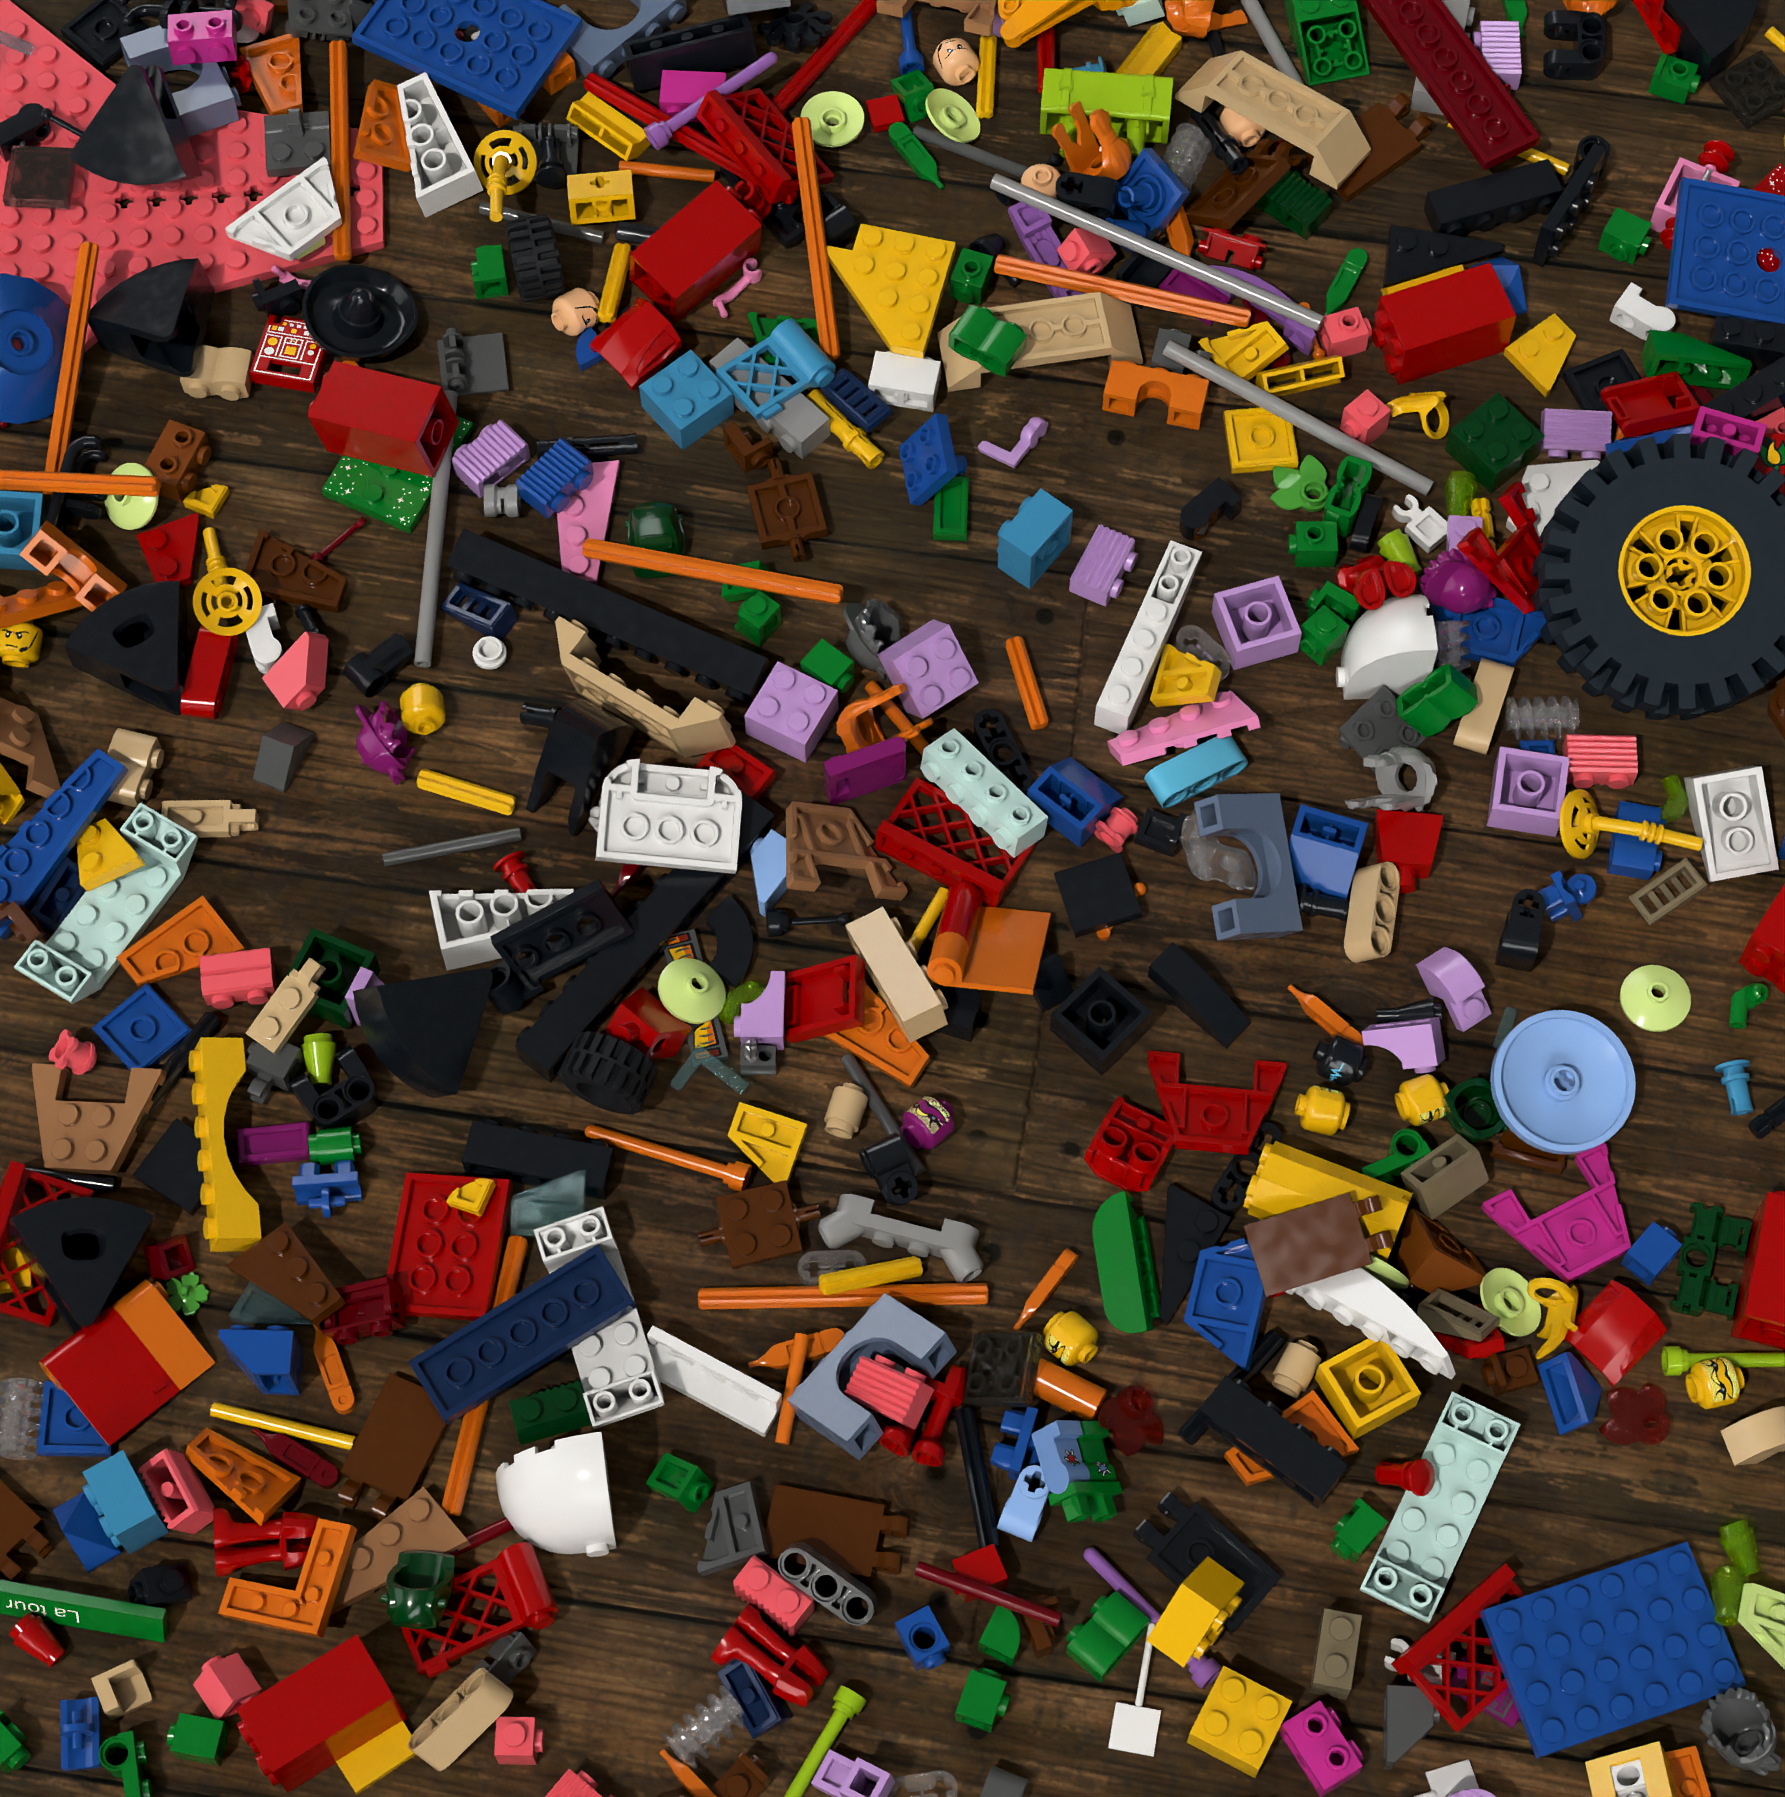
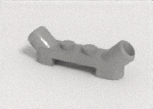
[818,1194,984,1283]

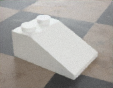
[1684,765,1779,882]

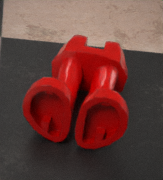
[1335,555,1417,610]
[877,1364,967,1467]
[213,1507,320,1577]
[710,1603,829,1707]

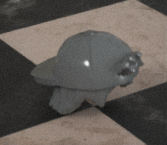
[843,598,903,682]
[1699,1687,1782,1776]

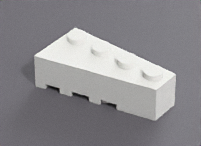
[397,72,483,218]
[429,889,581,971]

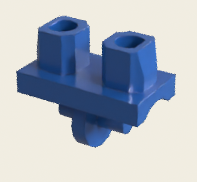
[1538,870,1597,923]
[292,1160,362,1218]
[991,1406,1040,1481]
[60,1696,102,1771]

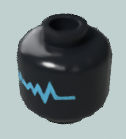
[1312,1034,1368,1086]

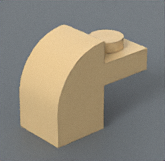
[1721,1406,1785,1466]

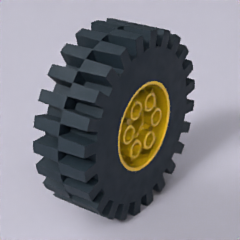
[1532,433,1785,720]

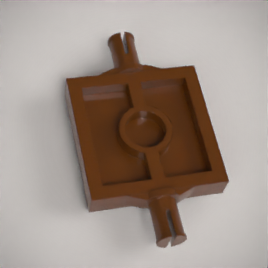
[747,458,827,562]
[698,1180,821,1270]

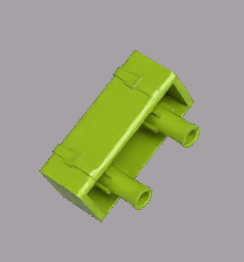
[1040,68,1173,163]

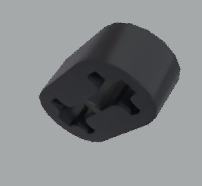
[1349,492,1383,554]

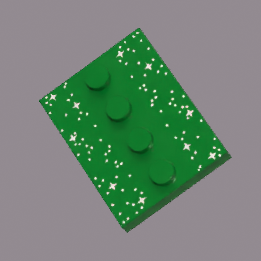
[322,416,474,534]

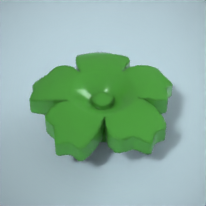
[166,1272,209,1317]

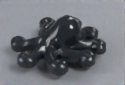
[757,2,832,53]

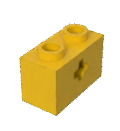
[567,170,636,225]

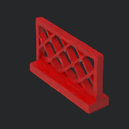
[696,88,835,204]
[874,778,1037,908]
[0,1160,94,1328]
[1391,1563,1526,1733]

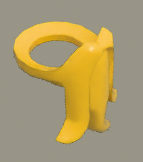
[1385,391,1449,440]
[1527,1278,1579,1359]

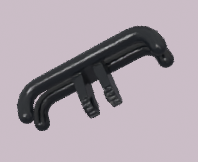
[116,0,244,32]
[43,435,107,534]

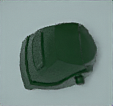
[624,501,686,578]
[1443,1077,1509,1144]
[380,1551,455,1629]

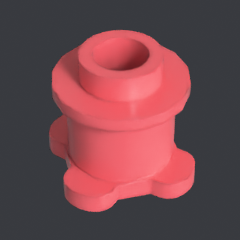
[1094,807,1138,853]
[49,1029,97,1075]

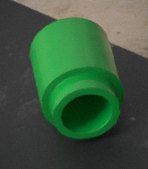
[308,1126,362,1166]

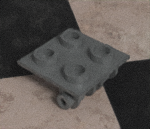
[285,0,353,41]
[512,122,580,182]
[437,328,509,396]
[1338,685,1427,774]

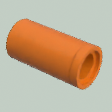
[1025,1357,1108,1421]

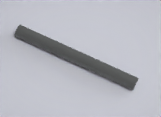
[913,125,1029,178]
[479,201,606,244]
[382,827,522,867]
[840,1053,926,1177]

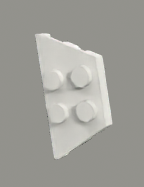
[225,157,342,261]
[1505,460,1600,539]

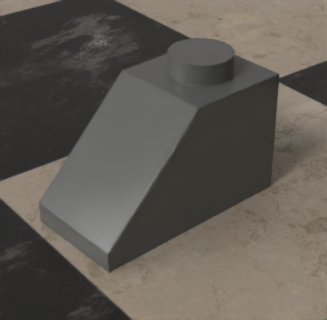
[1383,1685,1440,1770]

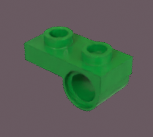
[1359,1129,1431,1185]
[98,1731,153,1797]

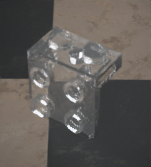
[1180,807,1257,890]

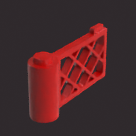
[400,1542,559,1678]

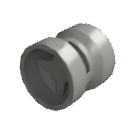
[484,484,521,517]

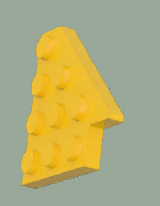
[827,224,956,359]

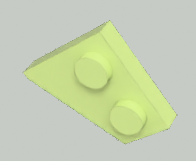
[1737,1583,1785,1669]

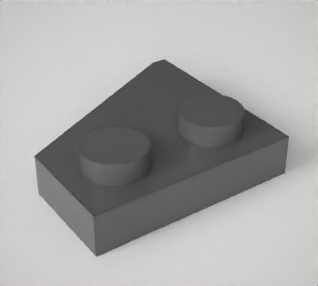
[697,1481,770,1576]

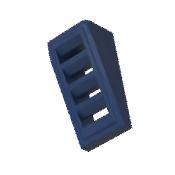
[821,368,892,433]
[440,582,518,641]

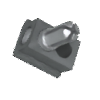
[740,1039,777,1075]

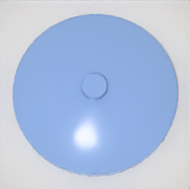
[1490,1010,1636,1154]

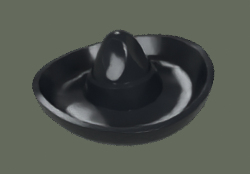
[302,264,418,361]

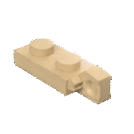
[161,800,260,838]
[245,958,326,1055]

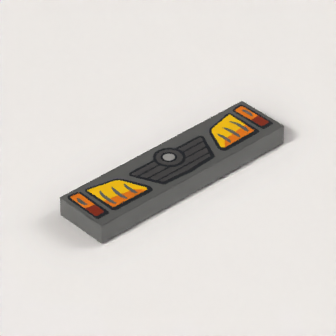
[664,929,729,1068]

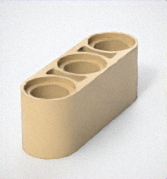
[1453,658,1514,755]
[1344,861,1400,963]
[408,1668,513,1771]

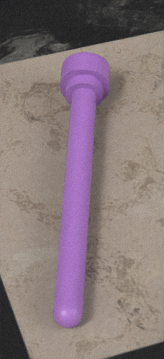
[644,52,778,150]
[1083,1547,1222,1690]

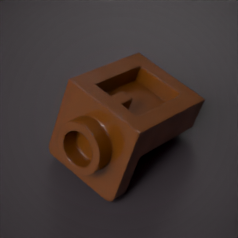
[723,421,773,474]
[0,900,47,943]
[1481,1347,1539,1397]
[1021,1594,1060,1659]
[710,1752,770,1797]

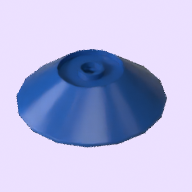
[0,273,85,424]

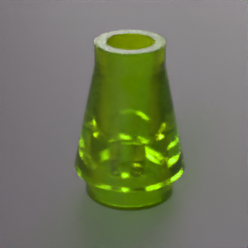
[1444,471,1478,520]
[1718,1519,1762,1578]
[1710,1566,1748,1626]

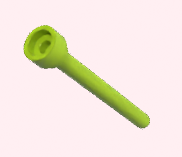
[1661,1346,1785,1376]
[784,1685,867,1797]

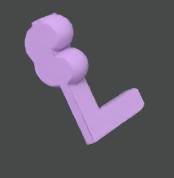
[978,417,1048,468]

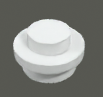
[473,636,507,670]

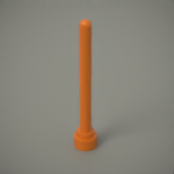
[585,1125,752,1192]

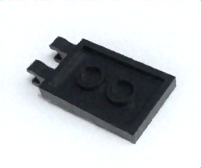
[1132,1492,1281,1635]

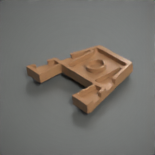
[876,0,997,37]
[0,697,61,798]
[786,801,908,901]
[32,1063,167,1175]

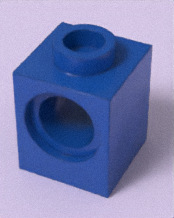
[1621,1221,1683,1287]
[895,1605,950,1671]

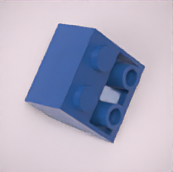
[1027,757,1124,848]
[1288,804,1368,899]
[218,1325,304,1395]

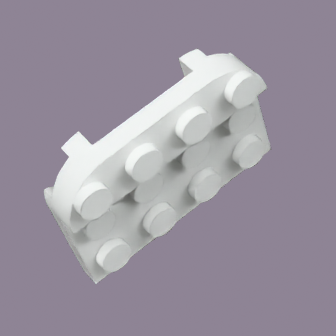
[595,759,742,874]

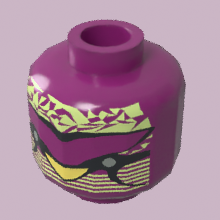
[901,1096,954,1150]

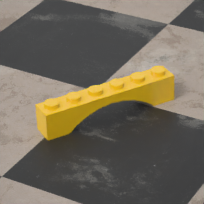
[189,1037,262,1252]

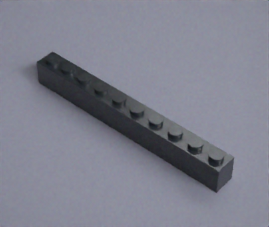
[446,528,772,703]
[515,791,776,1083]

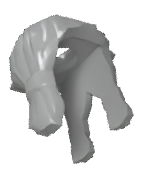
[1345,746,1438,812]

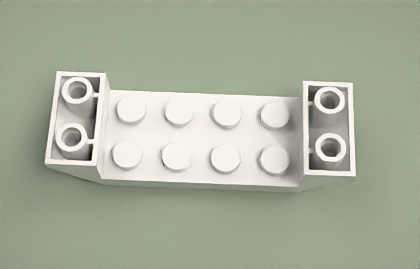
[534,1206,665,1429]

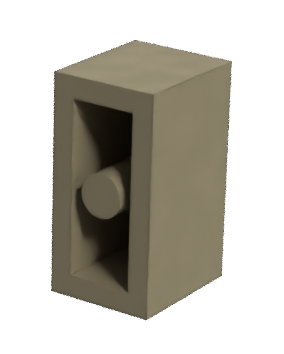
[1400,1133,1489,1220]
[1309,1608,1362,1700]

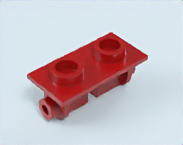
[1198,227,1267,271]

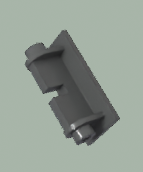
[464,1631,537,1686]

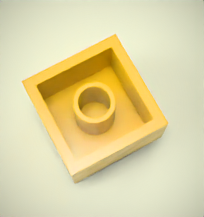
[1315,1338,1421,1440]
[1146,1556,1245,1668]
[1187,1665,1293,1778]

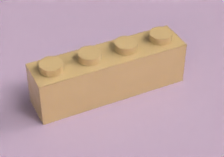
[845,907,949,1043]

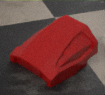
[589,297,682,391]
[1084,1096,1174,1192]
[1563,1280,1667,1388]

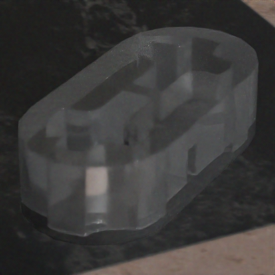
[1175,625,1231,681]
[797,1250,867,1286]
[888,1771,958,1797]

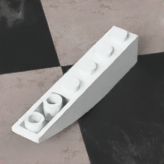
[1094,540,1202,734]
[1284,1268,1456,1380]

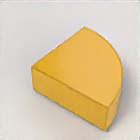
[183,484,230,519]
[446,1178,496,1217]

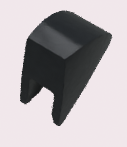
[1663,0,1759,84]
[69,64,202,185]
[88,258,215,377]
[64,581,187,716]
[526,699,638,836]
[353,968,493,1098]
[8,1197,154,1334]

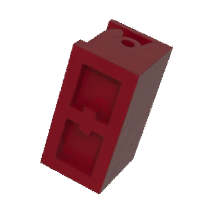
[323,1276,406,1345]

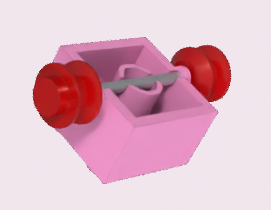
[1650,140,1740,251]

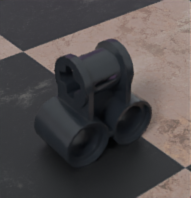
[858,1132,918,1206]

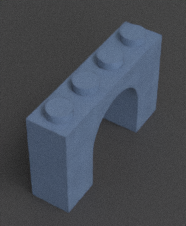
[559,0,687,79]
[119,25,241,137]
[1194,793,1303,941]
[787,1293,957,1460]

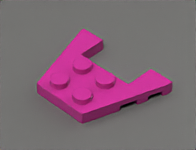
[1481,1142,1631,1284]

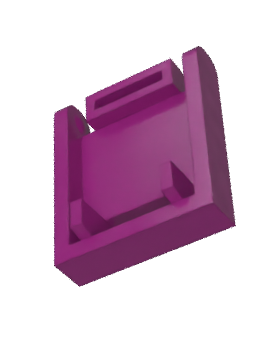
[823,737,906,806]

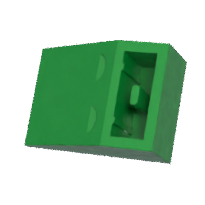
[1284,0,1370,87]

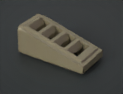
[1629,857,1707,926]
[1417,1288,1501,1342]

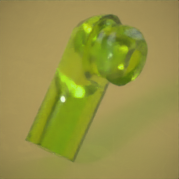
[1659,774,1689,823]
[718,981,765,1025]

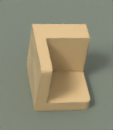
[91,1659,153,1720]

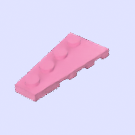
[557,460,620,586]
[1107,690,1261,766]

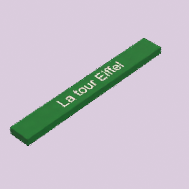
[0,1580,169,1643]

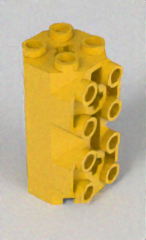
[1243,1141,1413,1263]

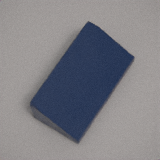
[28,857,85,932]
[717,1659,793,1739]

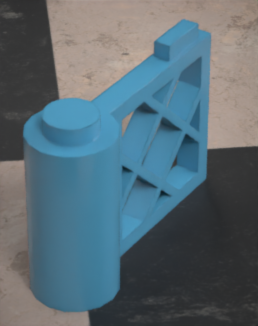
[716,319,836,421]

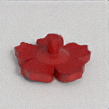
[229,55,252,95]

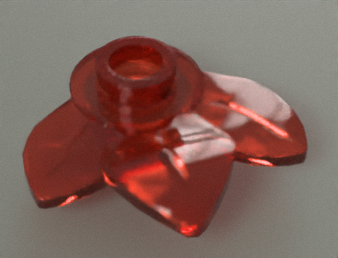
[1599,1383,1670,1446]
[1098,1386,1163,1456]

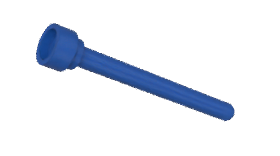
[898,8,925,75]

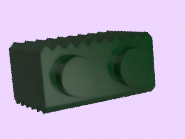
[1255,170,1332,240]
[509,1380,592,1445]

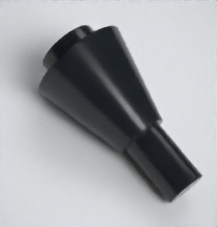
[1376,997,1442,1025]

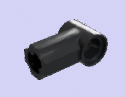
[343,632,415,698]

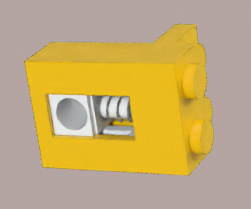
[1585,1741,1678,1797]

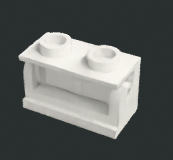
[868,351,941,412]

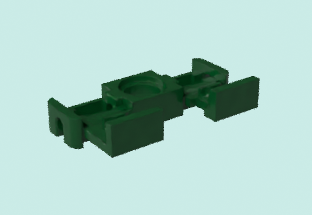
[1670,1202,1752,1321]

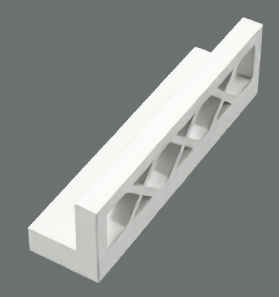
[647,1325,782,1437]

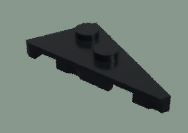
[1383,225,1503,288]
[1160,1183,1231,1326]

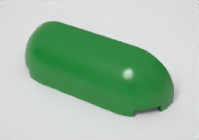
[1092,1191,1160,1334]

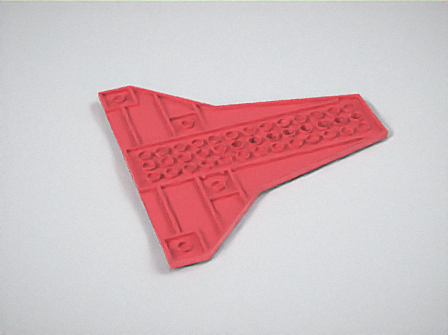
[0,0,385,352]

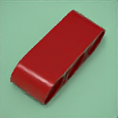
[180,625,238,720]

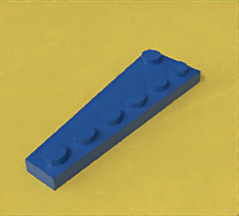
[0,749,129,940]

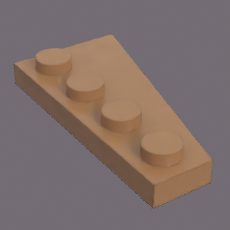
[330,1487,471,1615]

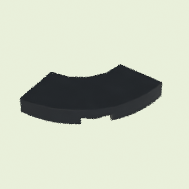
[706,895,753,990]

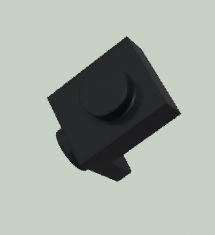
[251,278,303,318]
[1134,808,1191,857]
[128,1563,192,1607]

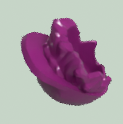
[1419,548,1497,614]
[354,701,415,785]

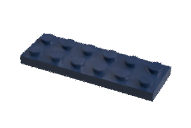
[408,1244,637,1425]

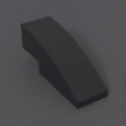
[1148,942,1250,1049]

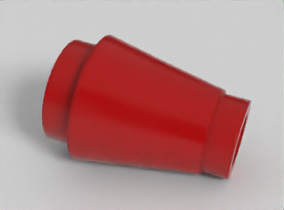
[9,1612,67,1668]

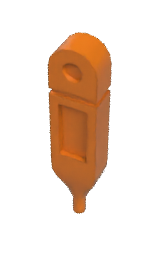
[1165,204,1194,258]
[1287,984,1366,1047]
[1013,1248,1079,1332]
[313,1323,356,1415]
[748,1328,845,1370]
[659,1749,717,1797]

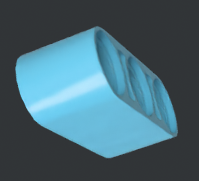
[1144,736,1248,809]

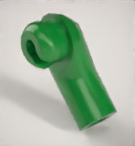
[1729,983,1769,1029]

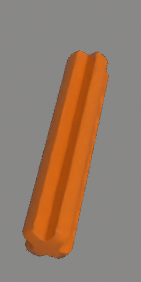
[1006,636,1049,730]

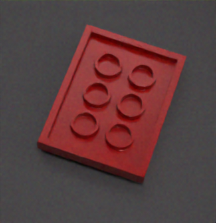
[387,1172,513,1321]

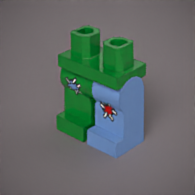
[1031,1420,1122,1523]

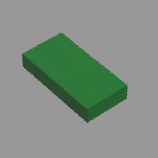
[933,476,969,541]

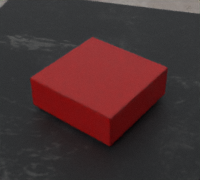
[866,94,905,133]

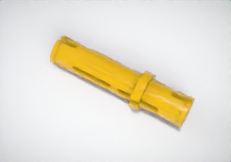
[806,389,884,469]

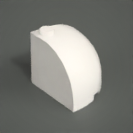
[1336,594,1438,700]
[496,1431,617,1557]

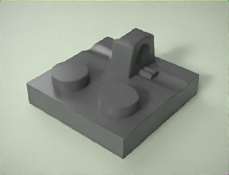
[264,108,332,177]

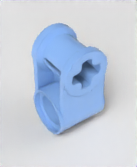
[997,1465,1050,1542]

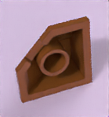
[1396,1208,1486,1294]

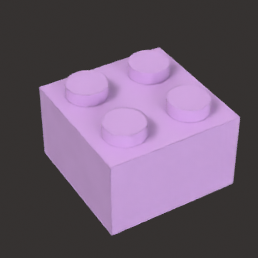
[1211,575,1302,670]
[877,619,978,719]
[744,661,839,763]
[1487,746,1570,837]

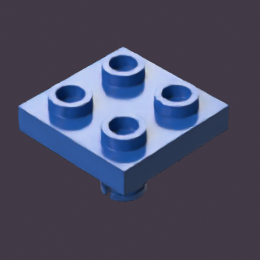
[1117,148,1190,234]
[899,413,967,506]

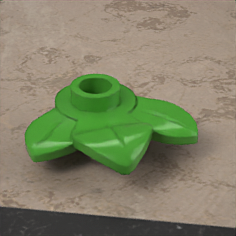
[1270,455,1329,512]

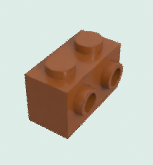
[144,419,212,503]

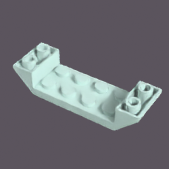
[14,802,198,1004]
[1359,1392,1521,1624]

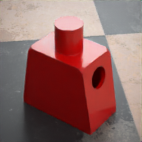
[1373,809,1443,893]
[606,987,692,1060]

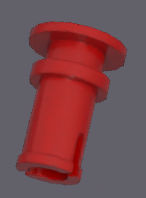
[734,180,772,220]
[493,851,537,893]
[1375,1459,1435,1496]

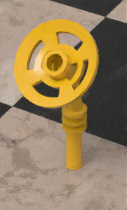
[474,130,537,222]
[193,527,262,636]
[1559,789,1703,859]

